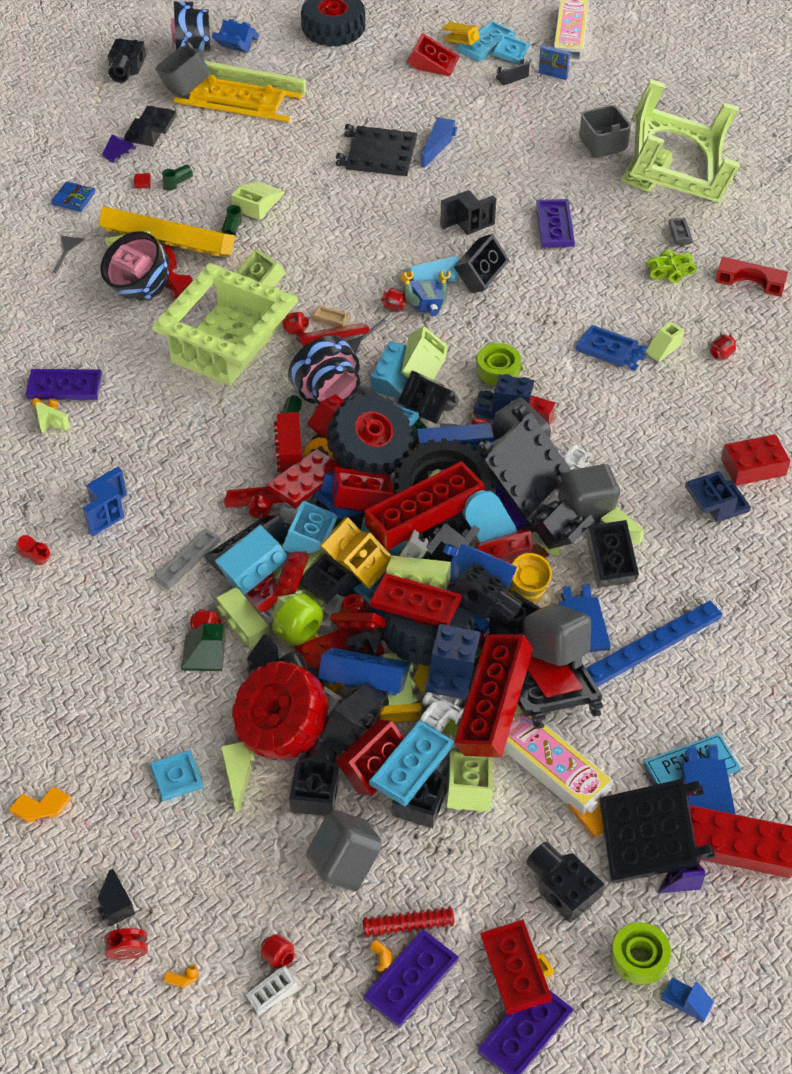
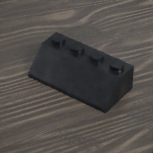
[204,515,288,576]

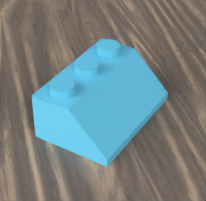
[403,255,459,283]
[371,341,408,399]
[282,501,338,554]
[215,525,287,595]

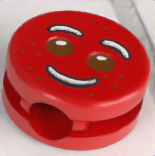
[104,928,148,960]

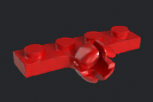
[224,487,286,519]

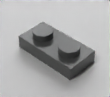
[669,217,692,245]

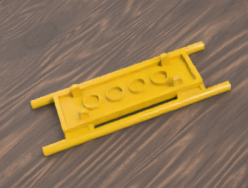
[174,75,302,122]

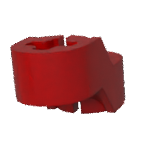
[16,535,50,565]

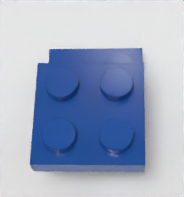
[212,19,259,53]
[83,467,127,536]

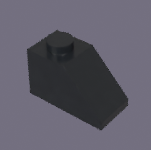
[247,634,279,674]
[97,868,135,927]

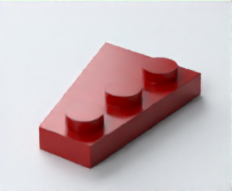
[244,572,277,613]

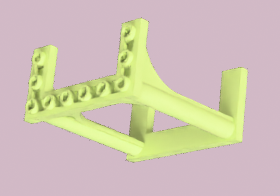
[630,79,740,203]

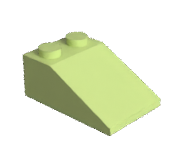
[236,248,286,287]
[447,751,493,812]

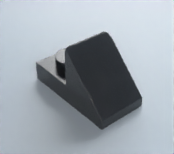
[345,628,384,656]

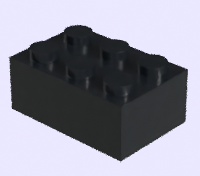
[454,233,510,294]
[586,520,639,588]
[319,682,386,754]

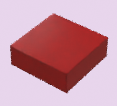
[134,173,151,188]

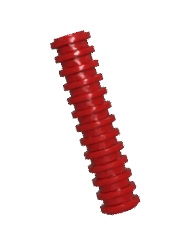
[362,906,455,938]

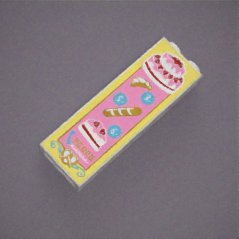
[554,0,589,62]
[504,704,613,815]

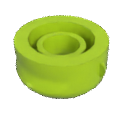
[475,343,523,386]
[272,594,323,646]
[611,922,671,985]

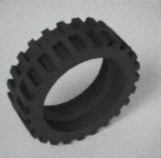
[394,438,496,539]

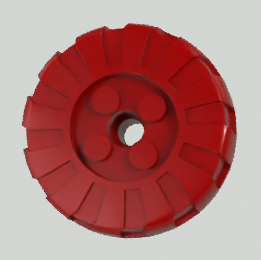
[232,661,329,760]

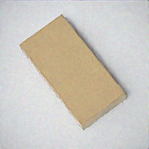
[312,305,350,327]

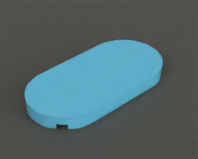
[463,490,517,543]

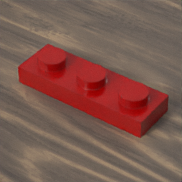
[475,529,533,559]
[274,551,309,596]
[329,613,387,630]

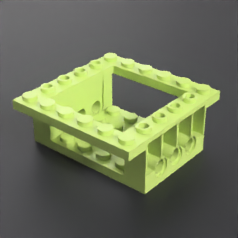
[152,263,298,386]

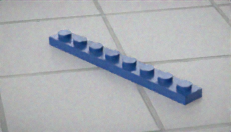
[585,600,722,687]

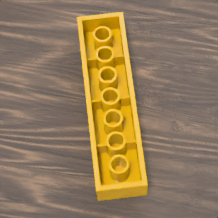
[98,206,235,257]

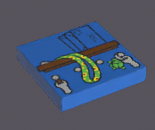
[538,45,570,80]
[51,181,95,212]

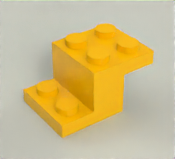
[319,517,392,589]

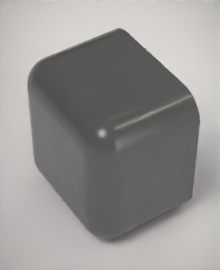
[155,41,210,96]
[579,105,631,157]
[492,397,551,441]
[557,464,620,522]
[523,603,591,669]
[306,810,382,892]

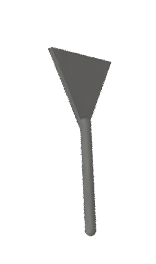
[54,236,85,273]
[347,319,386,355]

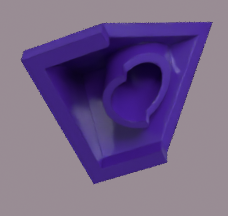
[102,134,136,163]
[657,865,705,893]

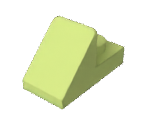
[36,401,70,433]

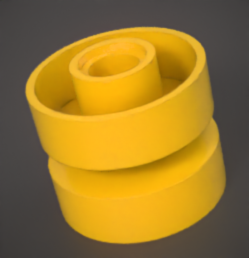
[508,553,552,603]

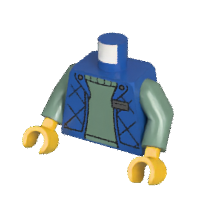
[400,270,451,316]

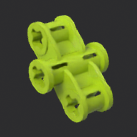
[646,250,697,283]

